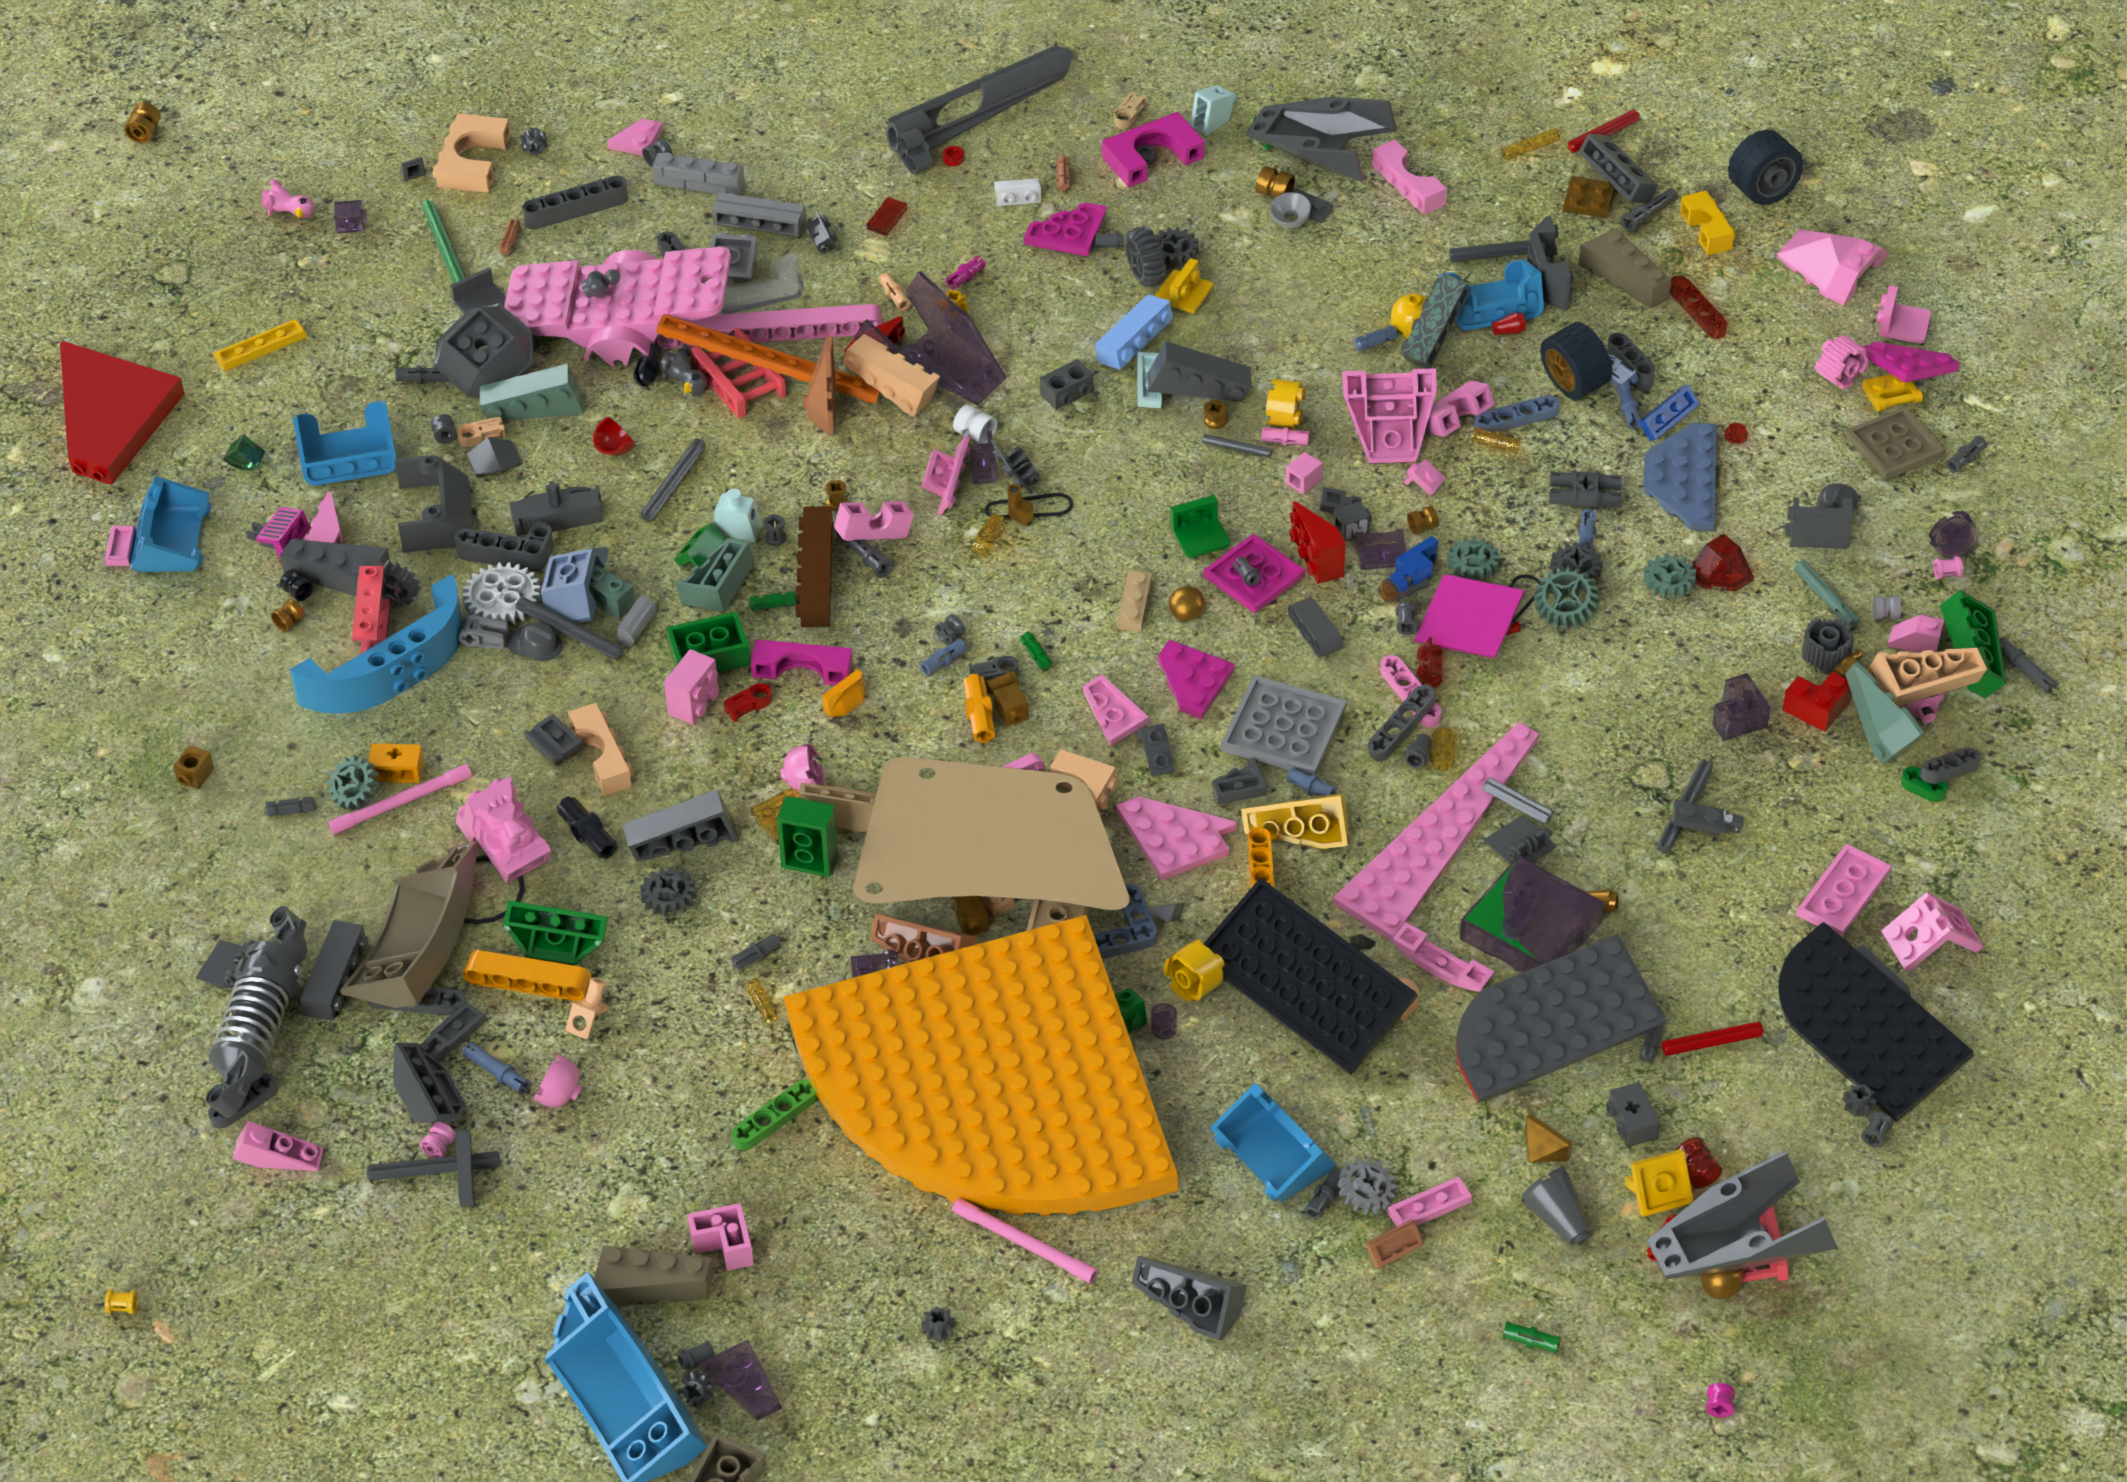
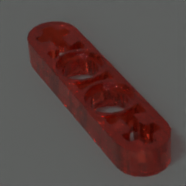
[1670,275,1728,339]

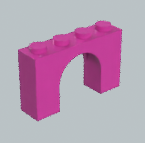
[1102,112,1205,188]

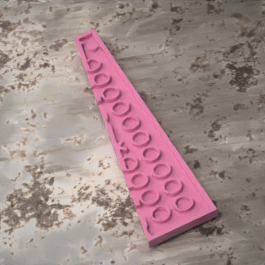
[1333,722,1539,942]

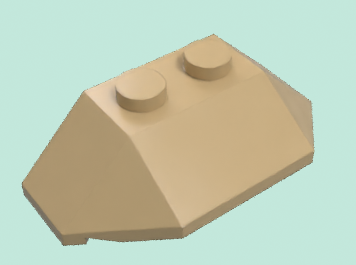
[799,782,876,833]

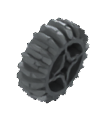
[1124,226,1166,288]

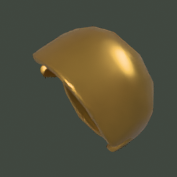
[1169,586,1205,621]
[1701,1269,1743,1299]

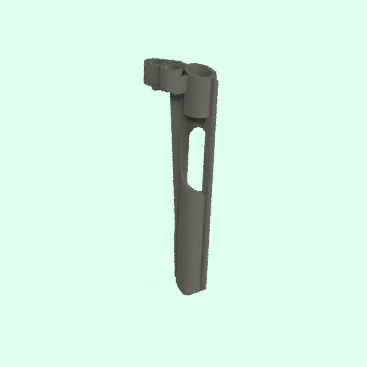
[886,45,1073,174]

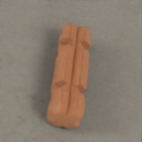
[1056,155,1070,192]
[499,219,521,255]

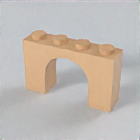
[433,113,511,193]
[1050,749,1118,812]

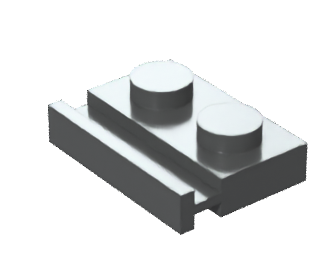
[524,714,584,766]

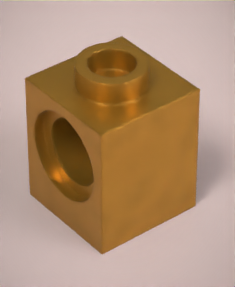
[994,683,1029,727]
[173,745,214,789]
[954,896,988,935]

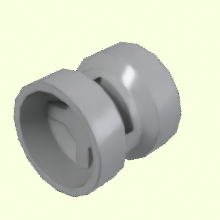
[1872,596,1901,620]

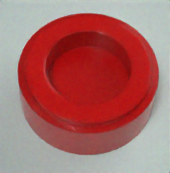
[942,146,964,166]

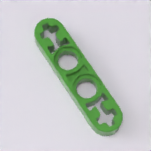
[732,1079,818,1150]

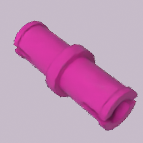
[946,255,986,290]

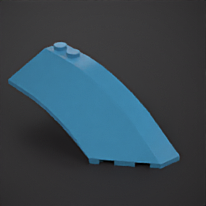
[545,1272,708,1482]

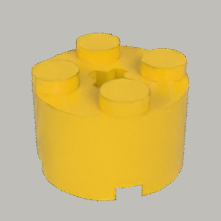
[1266,378,1307,428]
[1163,939,1224,1002]

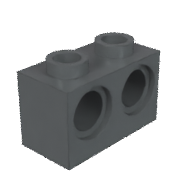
[1040,359,1094,410]

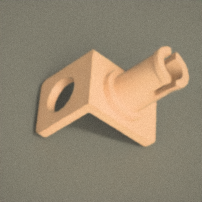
[566,977,610,1039]

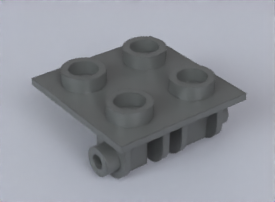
[991,440,1040,493]
[1484,815,1556,871]
[196,940,255,990]

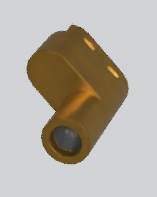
[1007,484,1034,526]

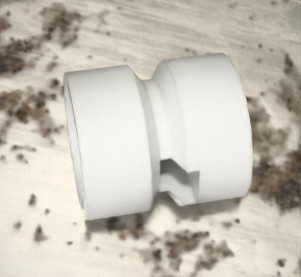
[953,404,997,445]

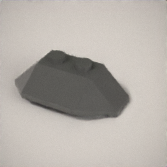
[393,1043,467,1122]

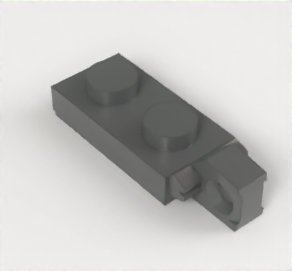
[1672,799,1744,836]

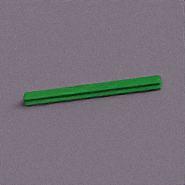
[421,199,465,284]

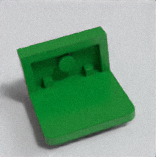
[1170,495,1230,558]

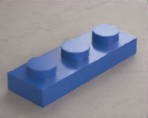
[1639,385,1700,441]

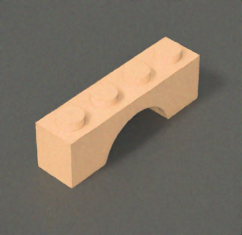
[568,703,634,796]

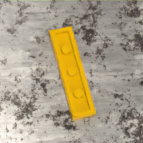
[213,319,307,372]

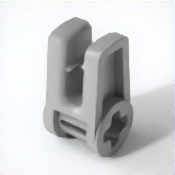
[458,614,509,649]

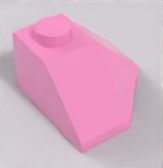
[1887,614,1945,653]

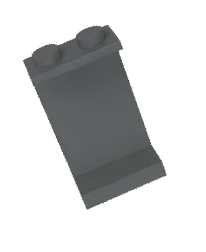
[450,267,506,314]

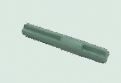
[1794,560,1860,629]

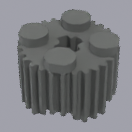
[1802,618,1854,674]

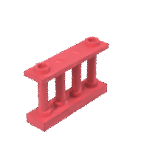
[690,327,787,419]
[352,565,391,654]

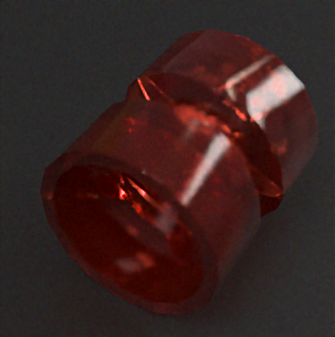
[1675,1137,1722,1189]

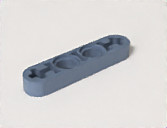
[1474,395,1560,435]

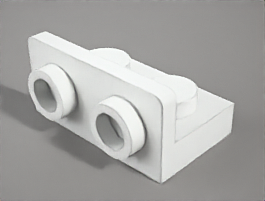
[994,178,1041,206]

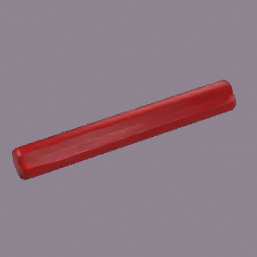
[1567,109,1640,153]
[1662,1021,1763,1056]

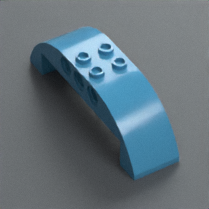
[290,575,463,714]

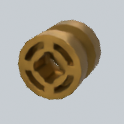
[1407,505,1439,535]
[271,598,305,632]

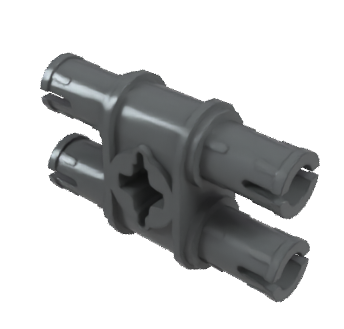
[1549,470,1622,510]

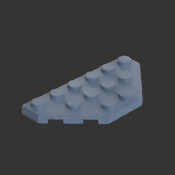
[1643,423,1717,531]

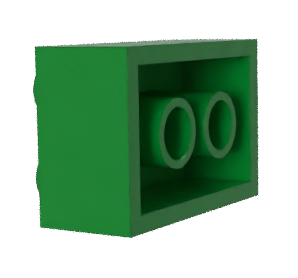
[666,611,751,673]
[777,796,839,877]

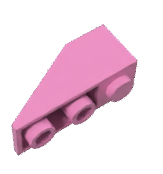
[304,492,343,544]
[233,1121,324,1171]

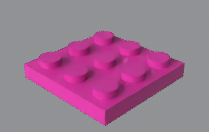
[1203,533,1305,614]

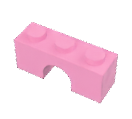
[1425,381,1495,437]
[834,501,914,541]

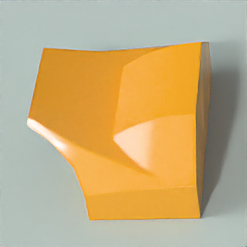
[822,669,866,717]

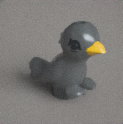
[660,344,708,395]

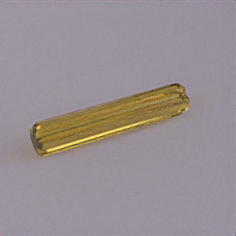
[1501,128,1560,160]

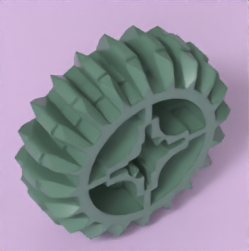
[1534,566,1600,631]

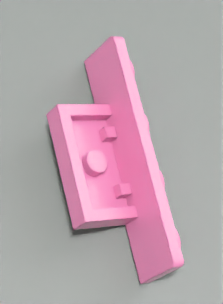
[921,435,970,516]

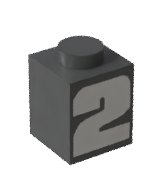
[1333,501,1372,541]

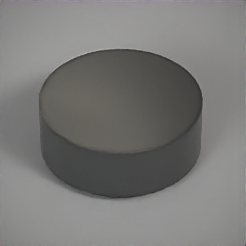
[1136,145,1156,165]

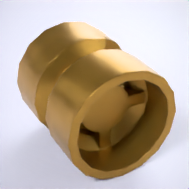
[124,102,161,143]
[1256,166,1296,199]

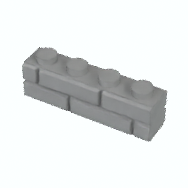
[652,152,745,195]
[712,192,806,237]

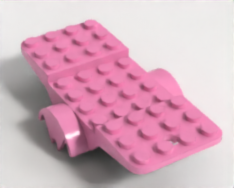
[504,246,731,367]

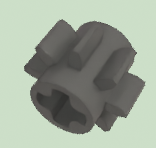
[520,127,548,155]
[1842,1084,1877,1117]
[921,1306,956,1342]
[679,1369,716,1406]

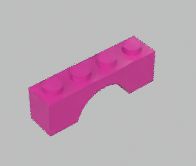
[751,640,853,685]

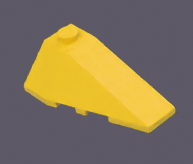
[1241,793,1348,849]

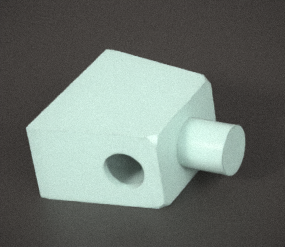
[1190,85,1238,136]
[713,489,762,542]

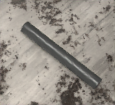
[1202,434,1272,458]

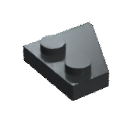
[1212,758,1267,804]

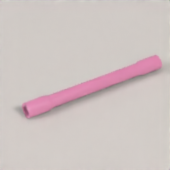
[328,764,472,835]
[952,1197,1098,1284]

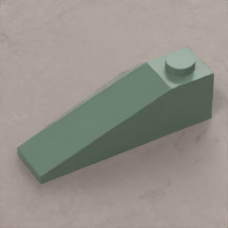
[1845,662,1924,765]

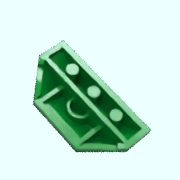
[503,900,608,965]

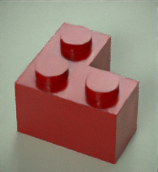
[1782,672,1852,732]

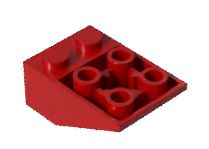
[1289,501,1346,584]

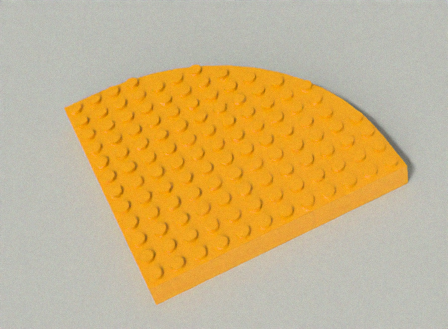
[783,915,1179,1216]

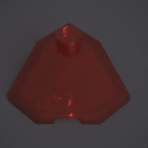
[1692,534,1754,591]

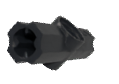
[557,796,617,859]

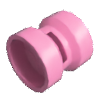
[420,1122,456,1158]

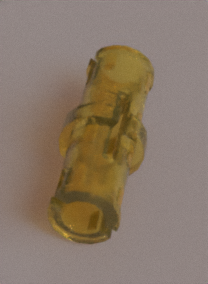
[1471,427,1521,454]

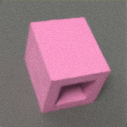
[1286,452,1323,495]

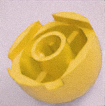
[1390,293,1427,338]

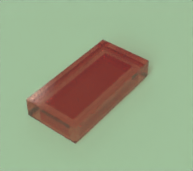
[867,197,908,236]

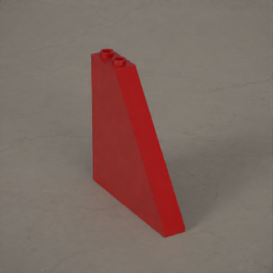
[60,341,184,485]

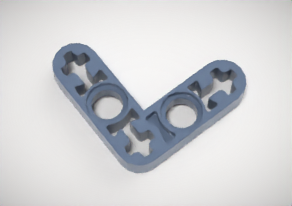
[1093,884,1157,959]

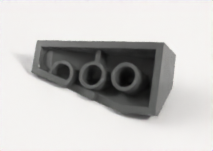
[1132,1256,1247,1340]

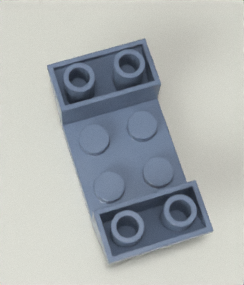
[541,547,609,623]

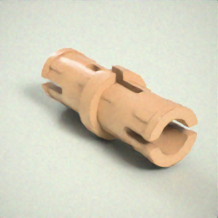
[878,272,911,311]

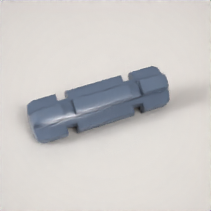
[1354,325,1397,351]

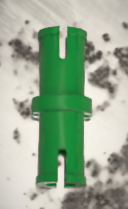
[1502,1321,1561,1354]

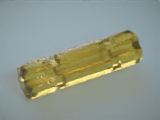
[745,978,778,1023]

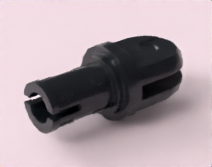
[633,343,662,386]

